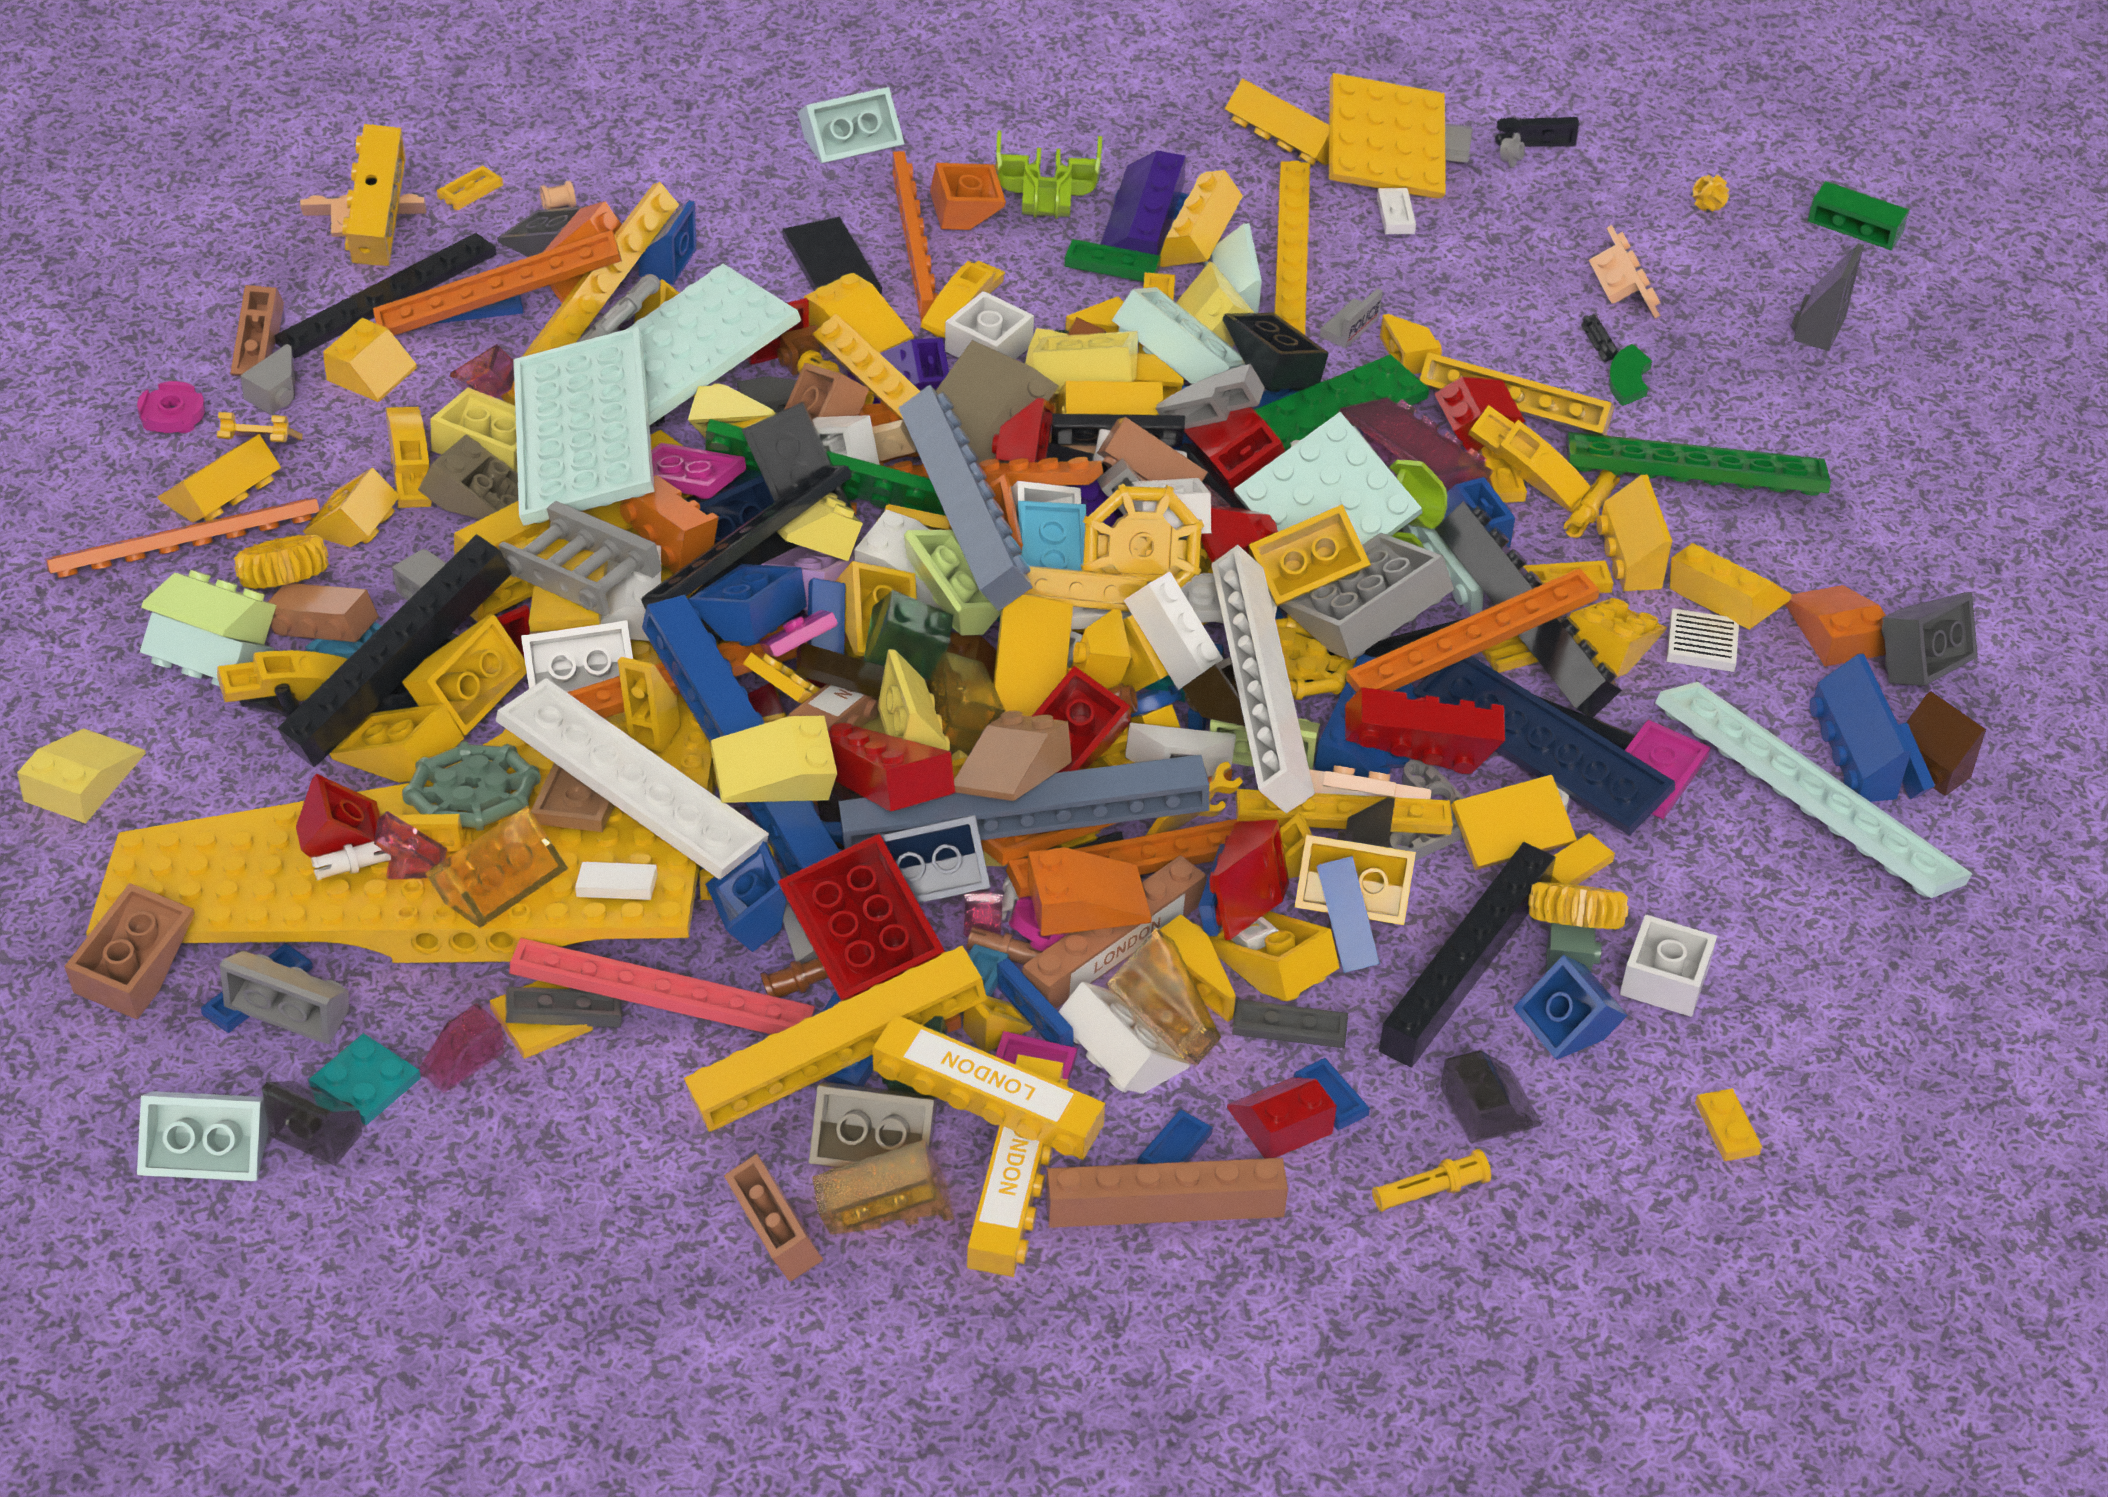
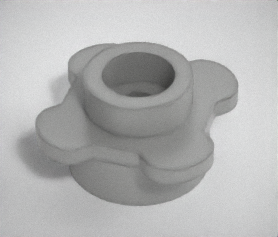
[1500,133,1525,168]

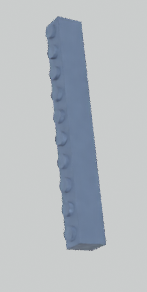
[899,385,1032,611]
[838,754,1209,849]

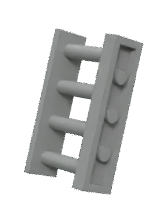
[499,501,662,616]

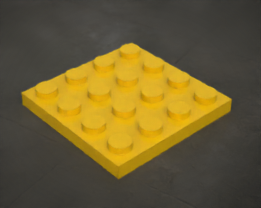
[1329,73,1446,199]

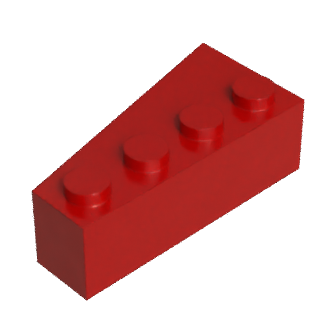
[1345,687,1505,774]
[828,723,955,812]

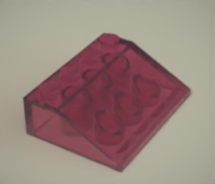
[1338,398,1493,490]

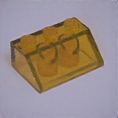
[424,806,569,928]

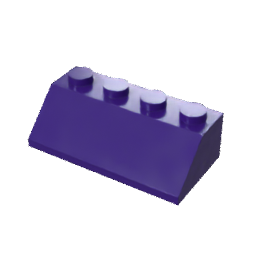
[1101,150,1186,256]

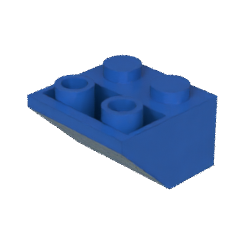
[1442,477,1515,548]

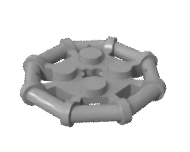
[576,274,660,343]

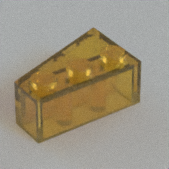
[1106,928,1221,1066]
[812,1140,955,1235]

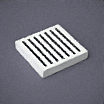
[1666,608,1739,672]

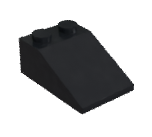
[1223,312,1329,392]

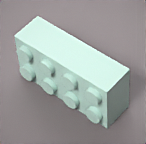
[1112,287,1245,384]

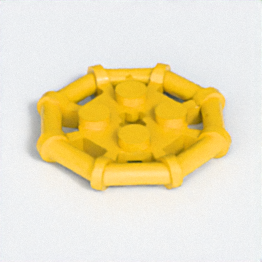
[1080,484,1204,589]
[1275,614,1358,700]

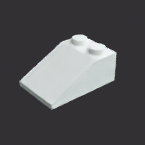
[854,509,944,612]

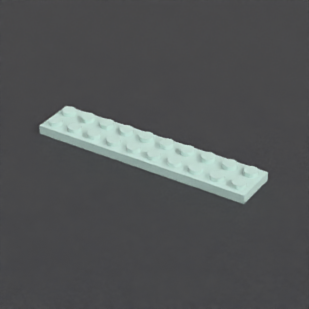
[1655,682,1972,898]

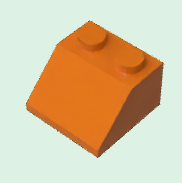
[930,163,1006,230]

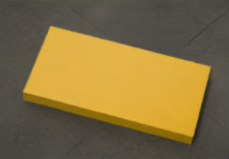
[989,594,1073,723]

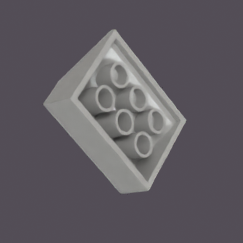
[1280,533,1454,660]

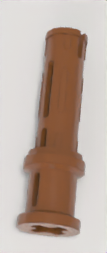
[760,958,828,998]

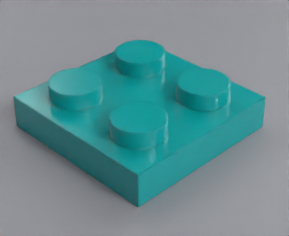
[309,1033,421,1125]

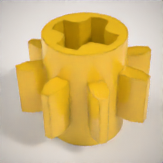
[1692,174,1729,212]

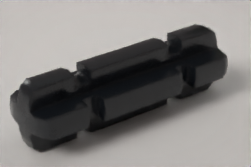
[1581,314,1618,362]

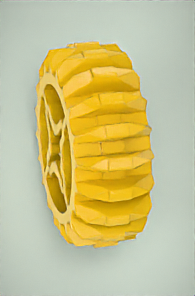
[234,534,329,589]
[1528,882,1629,930]

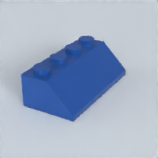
[1315,654,1417,778]
[1810,654,1911,802]

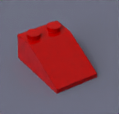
[1031,666,1131,773]

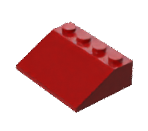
[778,833,945,1001]

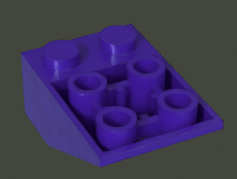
[846,338,949,404]

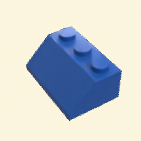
[688,564,807,646]

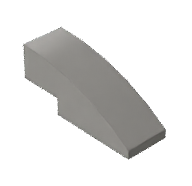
[1156,364,1265,429]

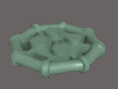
[402,741,541,831]

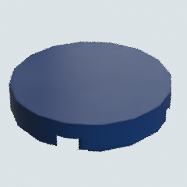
[1131,684,1182,717]

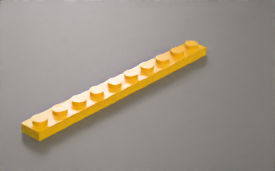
[1274,161,1310,335]
[496,182,679,405]

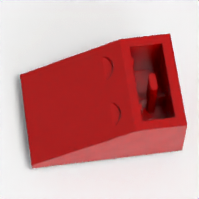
[1184,407,1285,497]
[1209,819,1290,940]

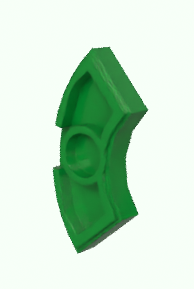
[1608,344,1652,406]

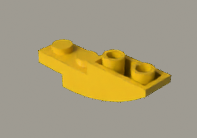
[920,260,1005,338]
[1468,405,1591,512]
[386,407,432,508]
[217,650,347,702]

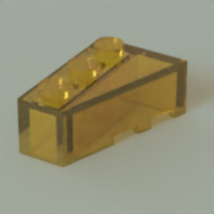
[930,651,1005,756]

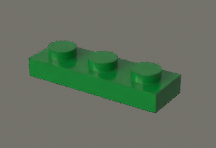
[1064,239,1161,282]

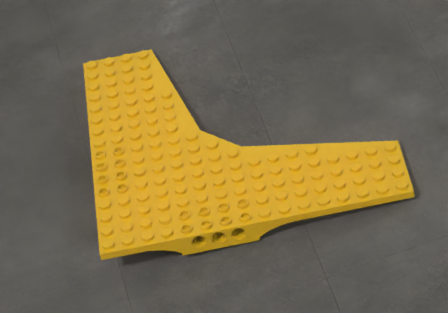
[86,563,730,963]

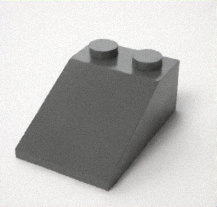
[497,206,587,257]
[1791,243,1864,351]
[1882,592,1978,686]

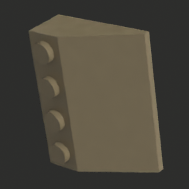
[915,340,1059,463]

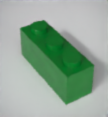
[1807,181,1909,251]

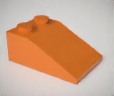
[542,201,622,303]
[1785,585,1886,667]
[1028,848,1152,936]

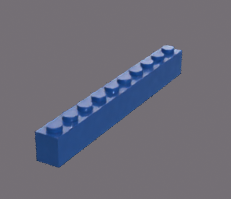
[642,595,842,876]

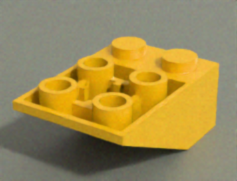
[1569,598,1667,678]

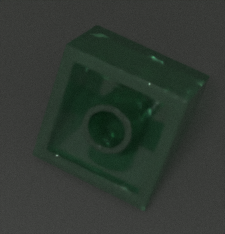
[864,590,954,680]

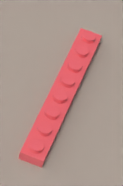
[509,938,815,1034]

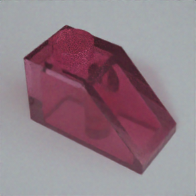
[449,344,514,398]
[419,1003,504,1093]

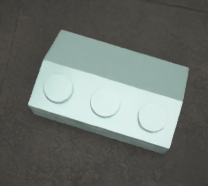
[798,87,904,164]
[1204,224,1262,313]
[140,612,275,686]
[137,1091,270,1181]

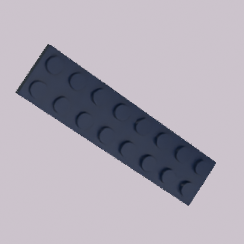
[1412,656,1675,836]

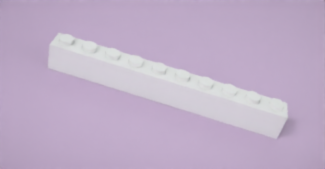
[1211,545,1315,814]

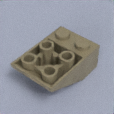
[418,434,518,519]

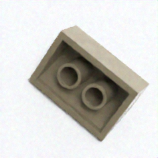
[808,1082,938,1178]

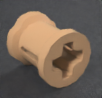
[539,181,576,209]

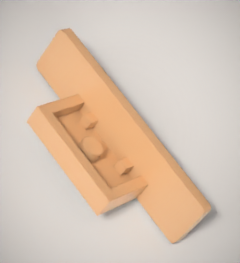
[300,194,426,237]
[1589,225,1661,319]
[1309,765,1431,799]

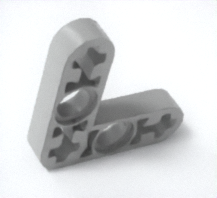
[1388,759,1464,861]

